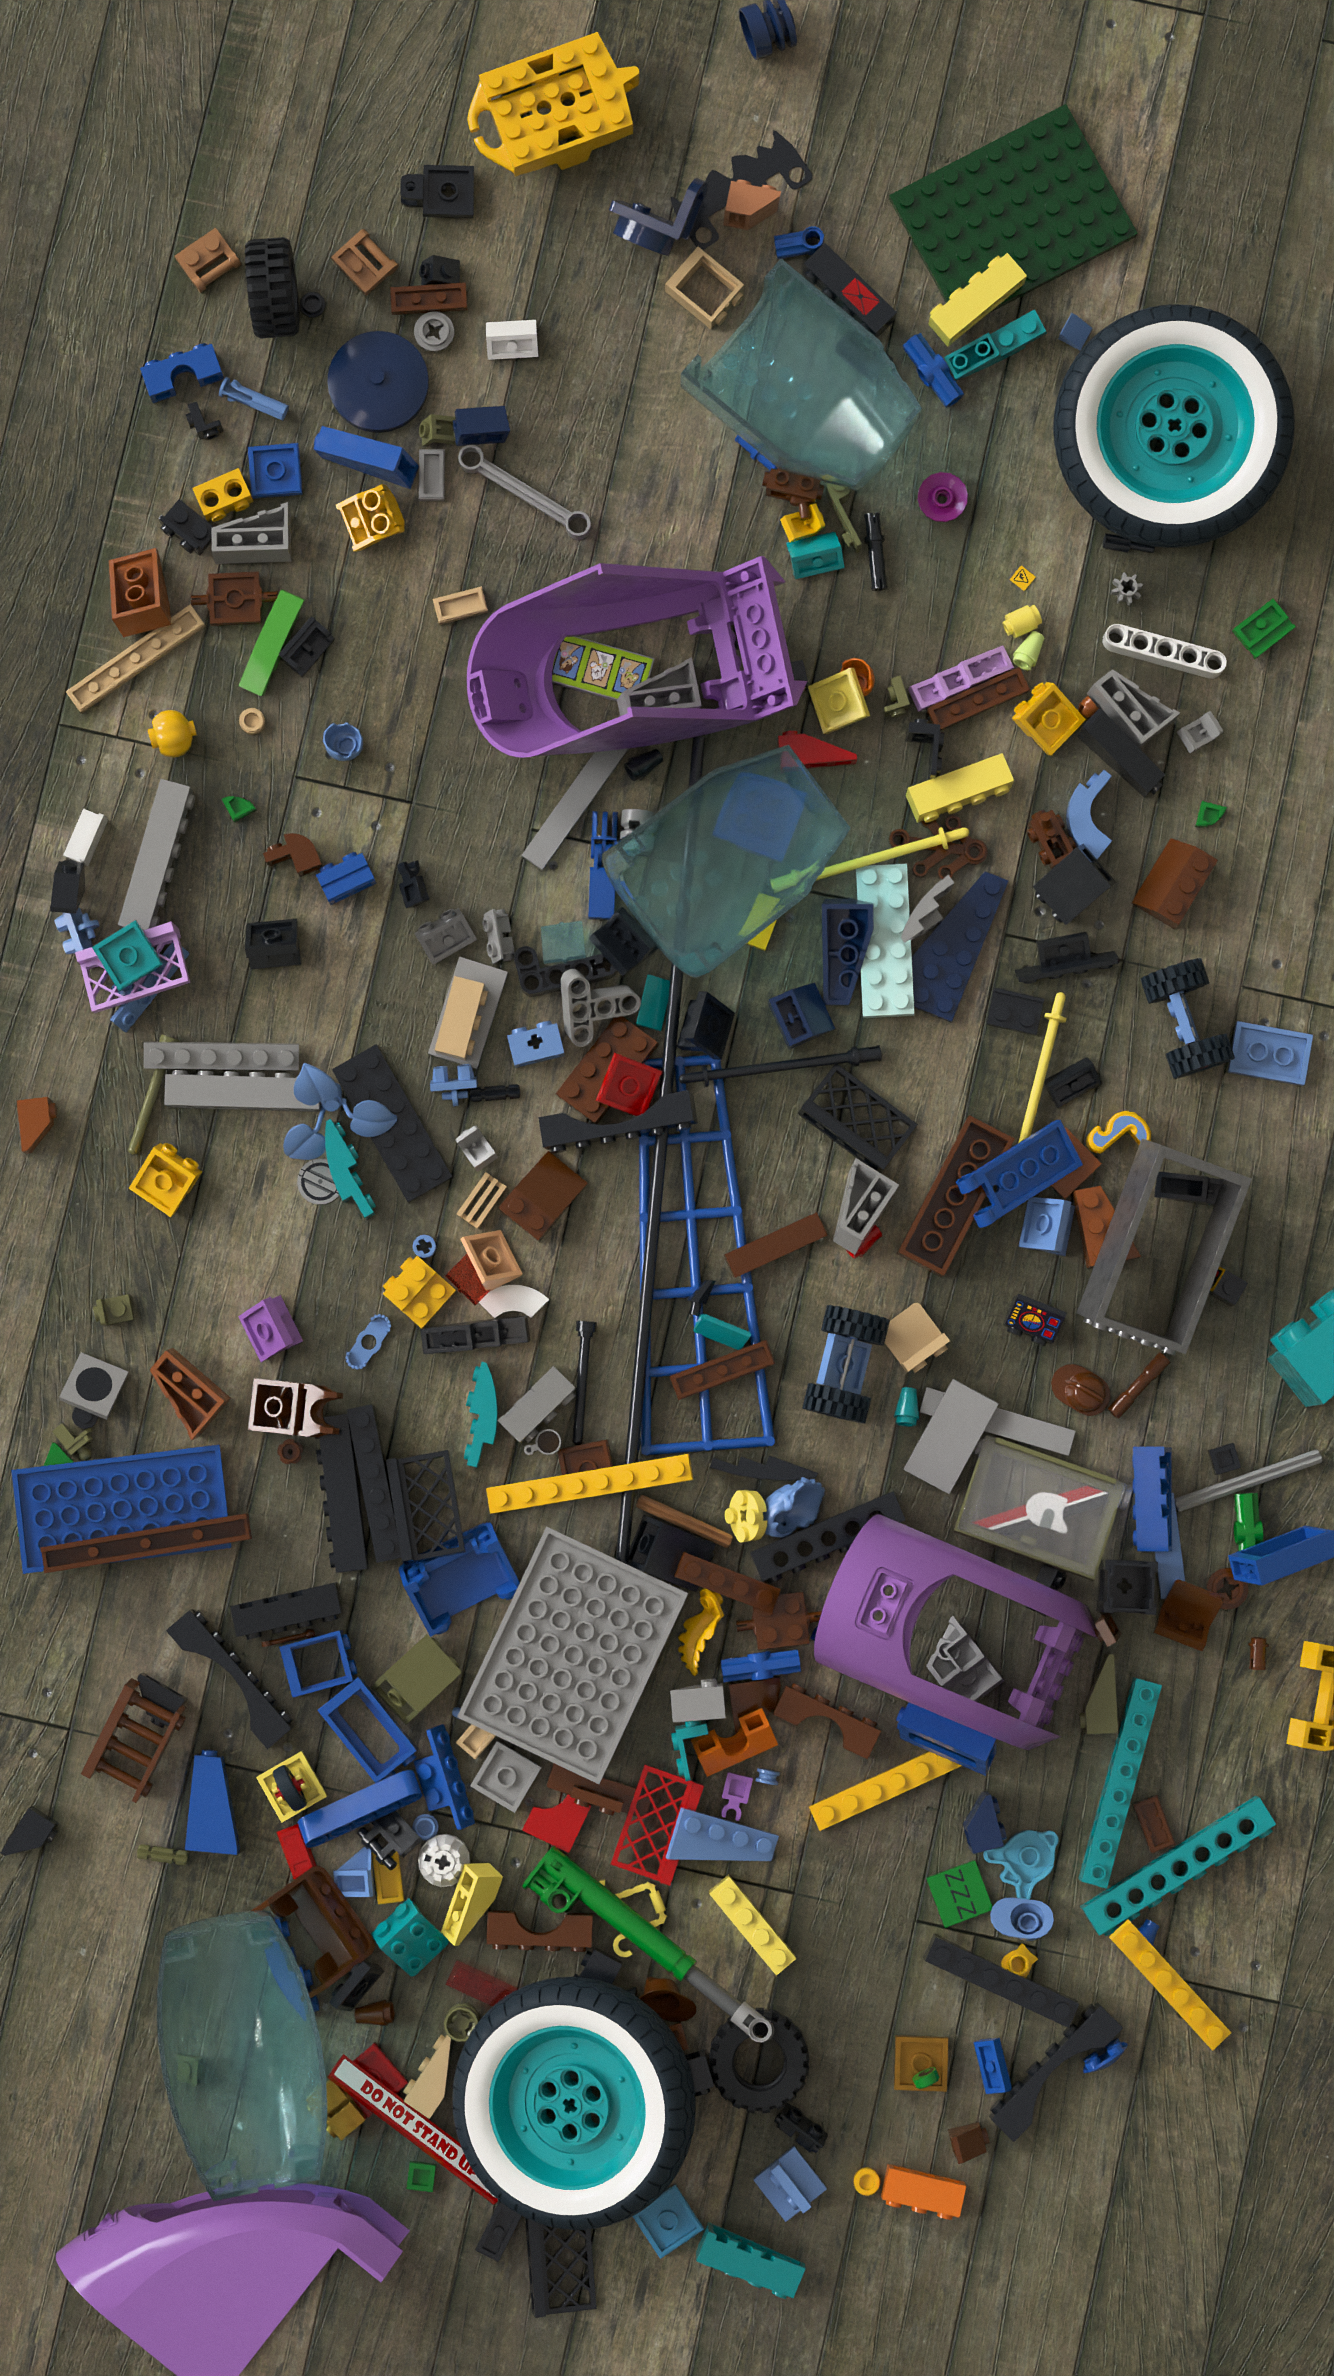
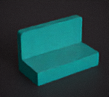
[786,532,845,579]

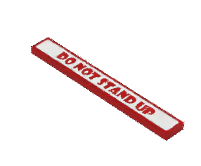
[327,2054,498,2205]

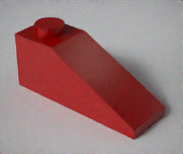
[777,731,857,771]

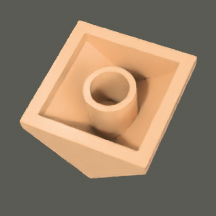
[461,1230,522,1293]

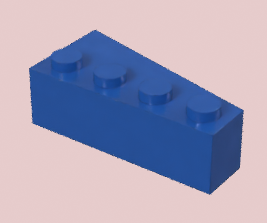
[1133,1447,1172,1552]

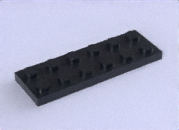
[332,1044,453,1203]

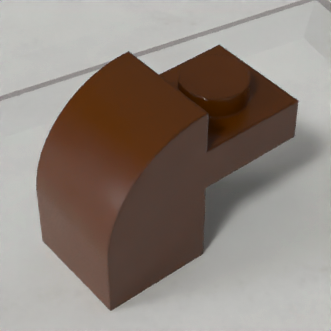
[263,833,323,877]

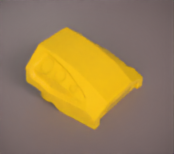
[336,484,404,552]

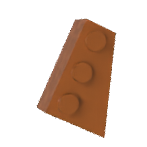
[1072,1186,1141,1268]
[150,1348,231,1440]

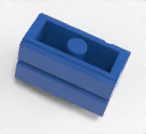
[316,852,377,905]

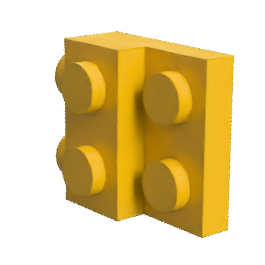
[1012,682,1086,756]
[129,1143,202,1217]
[383,1256,456,1328]

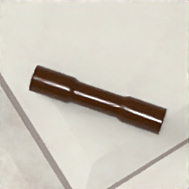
[1107,1352,1171,1419]

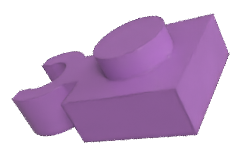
[721,1772,753,1821]

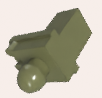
[52,1423,93,1461]

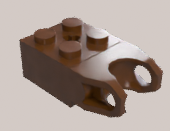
[248,1378,343,1438]

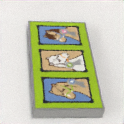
[552,636,655,702]

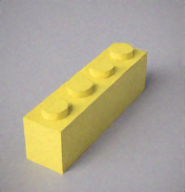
[928,253,1027,347]
[906,753,1014,823]
[709,1874,797,1976]

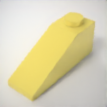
[441,1863,503,1946]

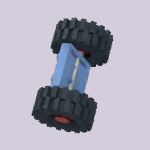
[1140,958,1235,1079]
[802,1305,890,1424]

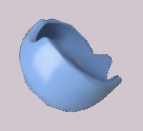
[323,722,363,761]

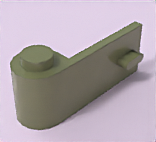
[825,472,862,553]

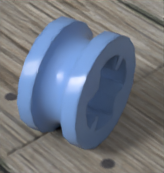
[413,1235,436,1259]
[755,1768,780,1785]

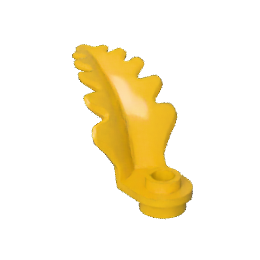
[678,1588,724,1676]

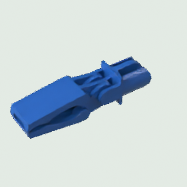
[588,811,618,920]

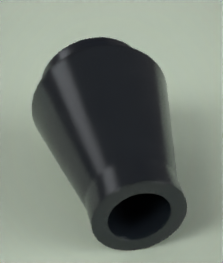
[624,749,664,781]

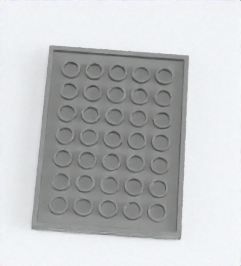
[457,1526,688,1784]

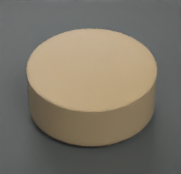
[239,708,265,735]

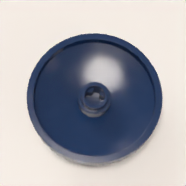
[327,331,429,433]

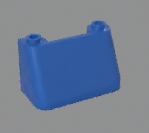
[399,1523,520,1637]

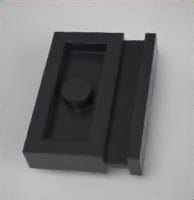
[986,988,1045,1036]

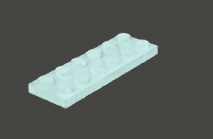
[856,864,914,1018]

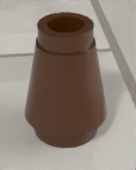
[355,1999,395,2026]

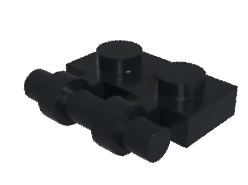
[357,1811,422,1871]

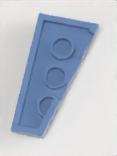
[665,1807,779,1861]

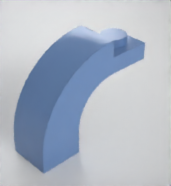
[1066,770,1112,859]

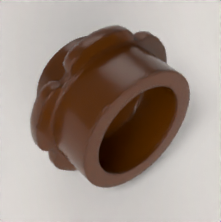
[277,1439,303,1464]

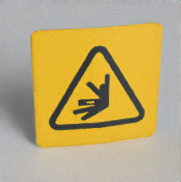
[1010,566,1035,591]

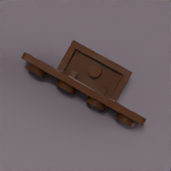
[547,1763,652,1816]

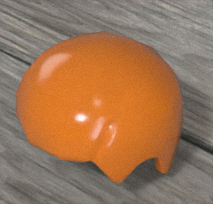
[840,658,875,697]

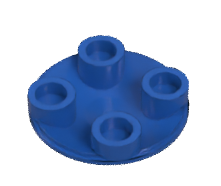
[1083,2038,1128,2073]

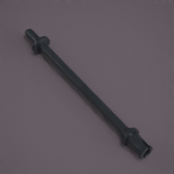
[678,1045,882,1088]

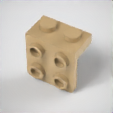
[885,1303,950,1373]

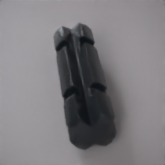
[470,1084,520,1102]

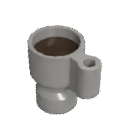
[524,1429,562,1455]

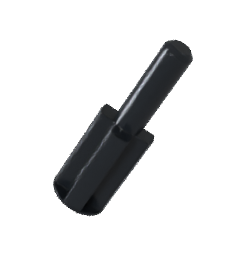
[1102,533,1155,553]

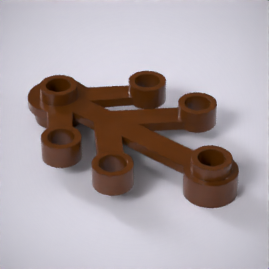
[889,815,988,880]

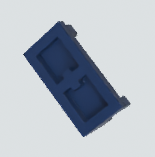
[453,406,510,446]

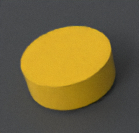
[853,2167,880,2196]

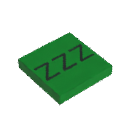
[926,1859,992,1928]

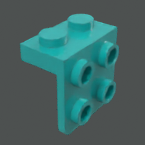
[671,1720,708,1781]
[371,1898,449,1976]

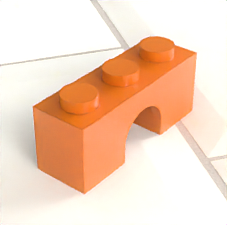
[691,1708,778,1777]

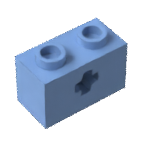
[507,1021,565,1068]

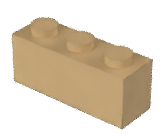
[435,976,488,1061]

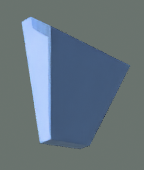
[333,1847,376,1897]

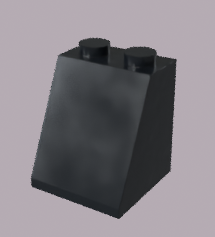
[628,1515,716,1592]

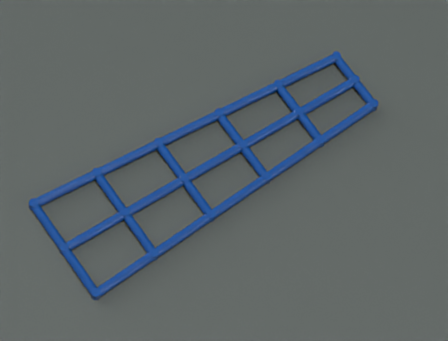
[639,1055,775,1455]

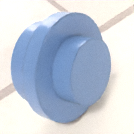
[412,1814,439,1840]

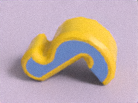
[1086,1111,1151,1154]

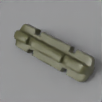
[137,1844,189,1865]

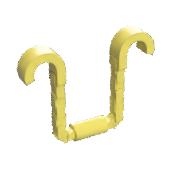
[599,1880,667,1957]

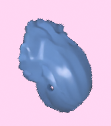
[763,1477,825,1538]

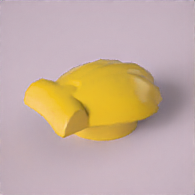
[1001,1943,1038,1978]

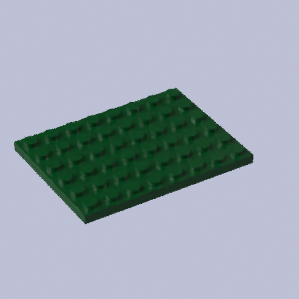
[889,104,1138,314]

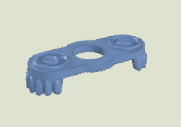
[345,1314,391,1370]

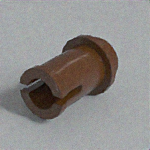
[1248,1637,1269,1670]

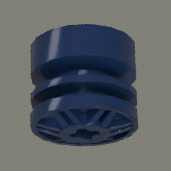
[738,0,797,60]

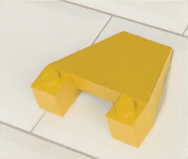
[1286,1641,1334,1751]

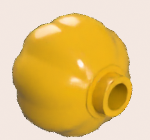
[148,710,197,758]

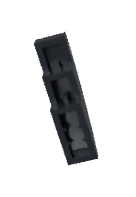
[420,1316,530,1354]
[709,1456,818,1480]

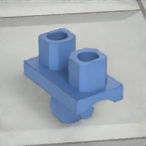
[54,908,99,954]
[430,1064,478,1107]

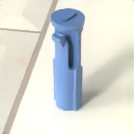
[219,377,289,421]

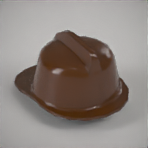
[1051,1364,1111,1416]
[639,1977,696,2022]

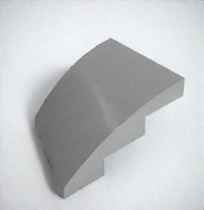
[901,875,954,943]
[926,1616,1004,1702]

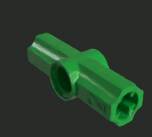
[1234,1493,1263,1551]

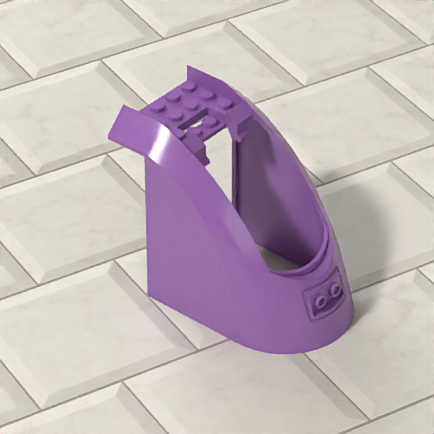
[467,556,807,758]
[814,1514,1098,1750]
[56,2182,410,2376]

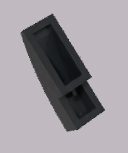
[1154,1172,1224,1206]

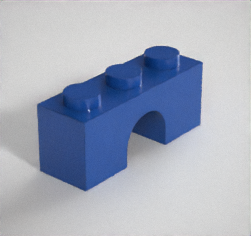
[140,343,224,403]

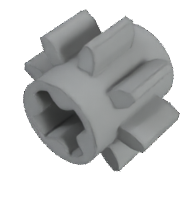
[1110,572,1143,606]

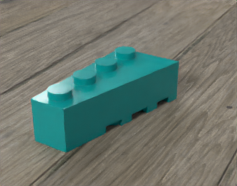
[696,2222,806,2299]

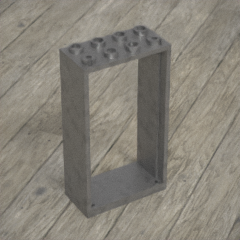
[1077,1138,1252,1356]

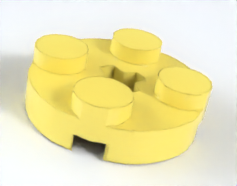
[725,1490,767,1543]

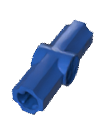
[903,333,964,408]
[721,1649,801,1682]

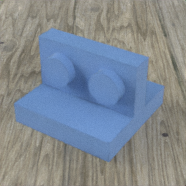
[1019,1197,1075,1256]
[753,2146,827,2222]

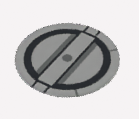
[297,1159,339,1204]

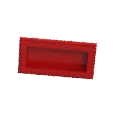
[276,1824,317,1879]

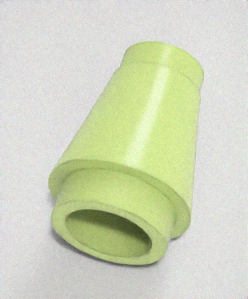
[1013,631,1045,671]

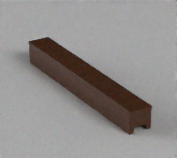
[40,1513,252,1573]

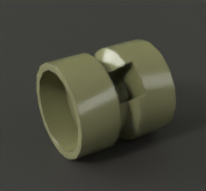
[444,2003,480,2042]

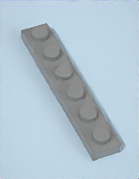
[144,1042,299,1070]

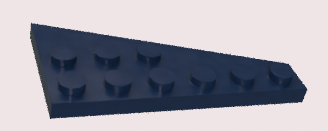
[912,871,1008,1023]

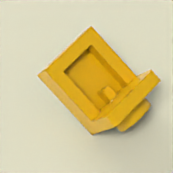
[780,503,825,543]

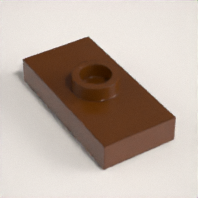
[1132,1795,1176,1854]

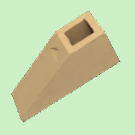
[403,2034,452,2119]

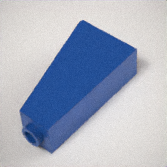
[314,426,419,489]
[185,1750,240,1855]

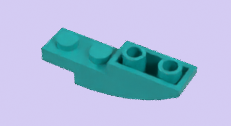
[944,309,1047,380]
[325,1119,376,1219]
[464,1362,498,1468]

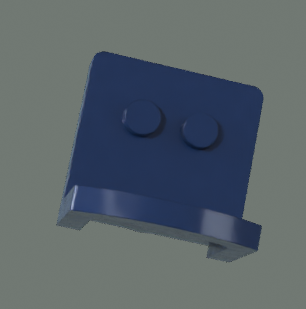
[609,178,708,256]

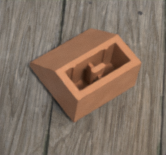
[723,180,781,230]

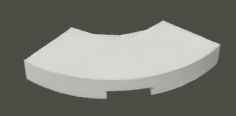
[477,1285,549,1318]

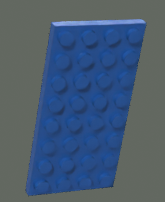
[11,1445,232,1574]

